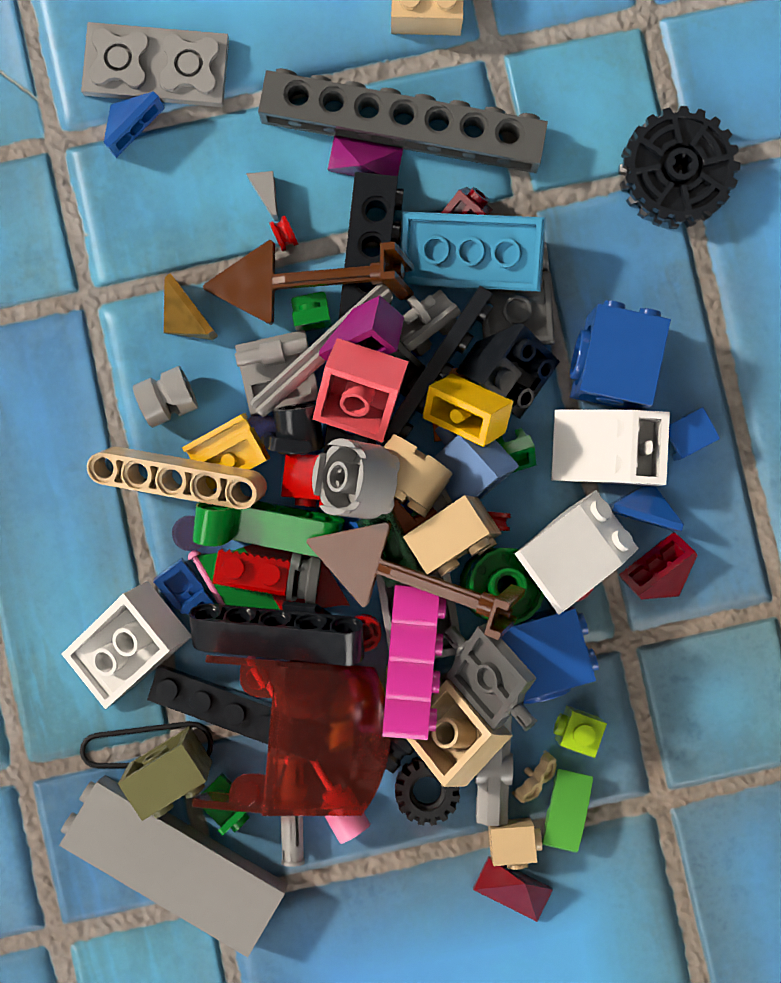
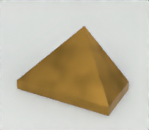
[163,273,218,340]

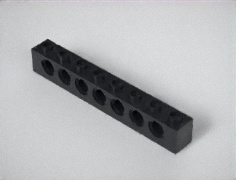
[324,172,404,453]

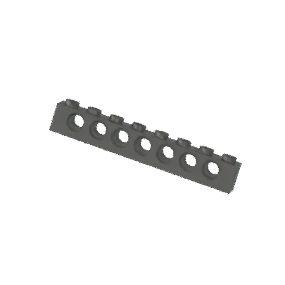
[258,68,548,173]

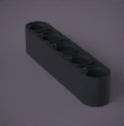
[189,603,364,666]

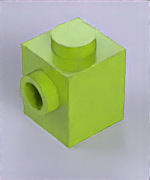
[553,705,607,758]

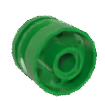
[460,548,545,625]

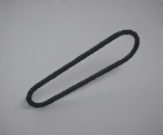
[80,721,214,768]

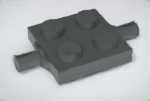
[443,623,537,731]

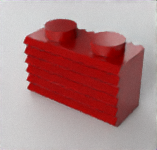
[212,548,291,596]

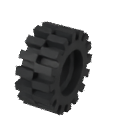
[395,756,460,826]

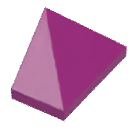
[328,135,403,176]

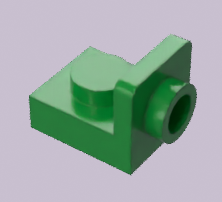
[291,291,332,332]
[195,773,252,836]

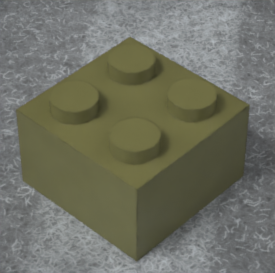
[118,726,212,821]

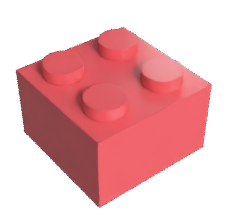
[312,338,409,443]

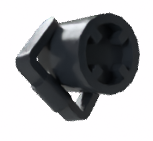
[261,403,324,454]

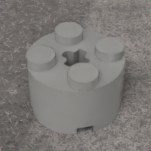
[312,438,400,519]

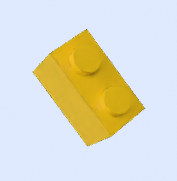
[422,373,514,447]

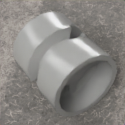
[133,366,198,428]

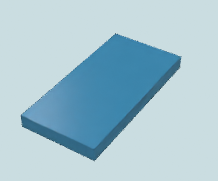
[400,212,546,291]

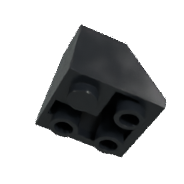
[456,323,560,419]

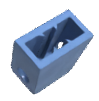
[434,426,519,503]

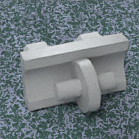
[399,290,461,356]

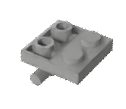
[235,330,319,416]

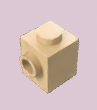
[488,818,542,870]

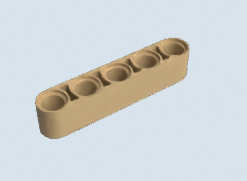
[87,447,267,509]

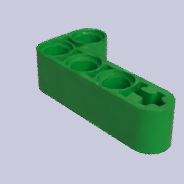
[192,501,345,557]

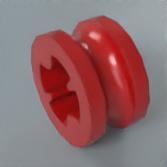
[269,215,299,252]
[488,511,511,531]

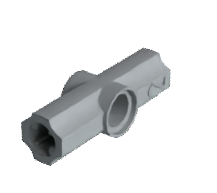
[475,715,513,826]

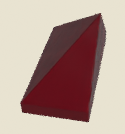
[619,532,697,600]
[473,856,553,922]

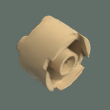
[384,434,453,518]

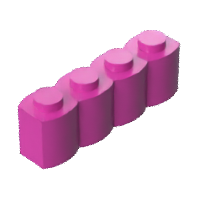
[382,584,446,740]

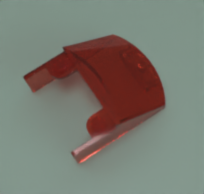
[192,654,391,816]

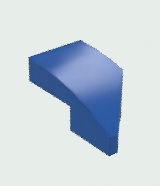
[153,558,217,614]

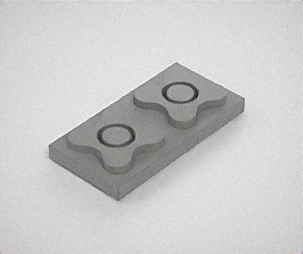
[81,22,229,107]

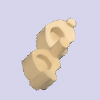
[512,750,557,803]

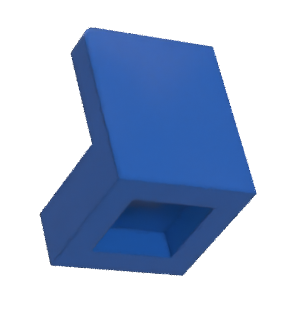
[669,407,720,461]

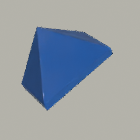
[104,91,165,158]
[609,486,684,531]

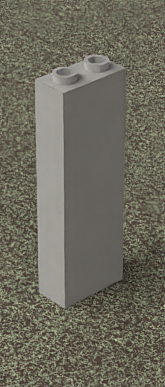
[59,775,288,958]

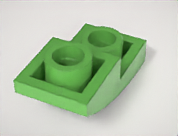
[542,769,593,853]

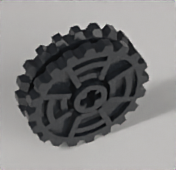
[618,106,741,229]

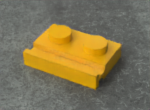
[182,413,270,490]

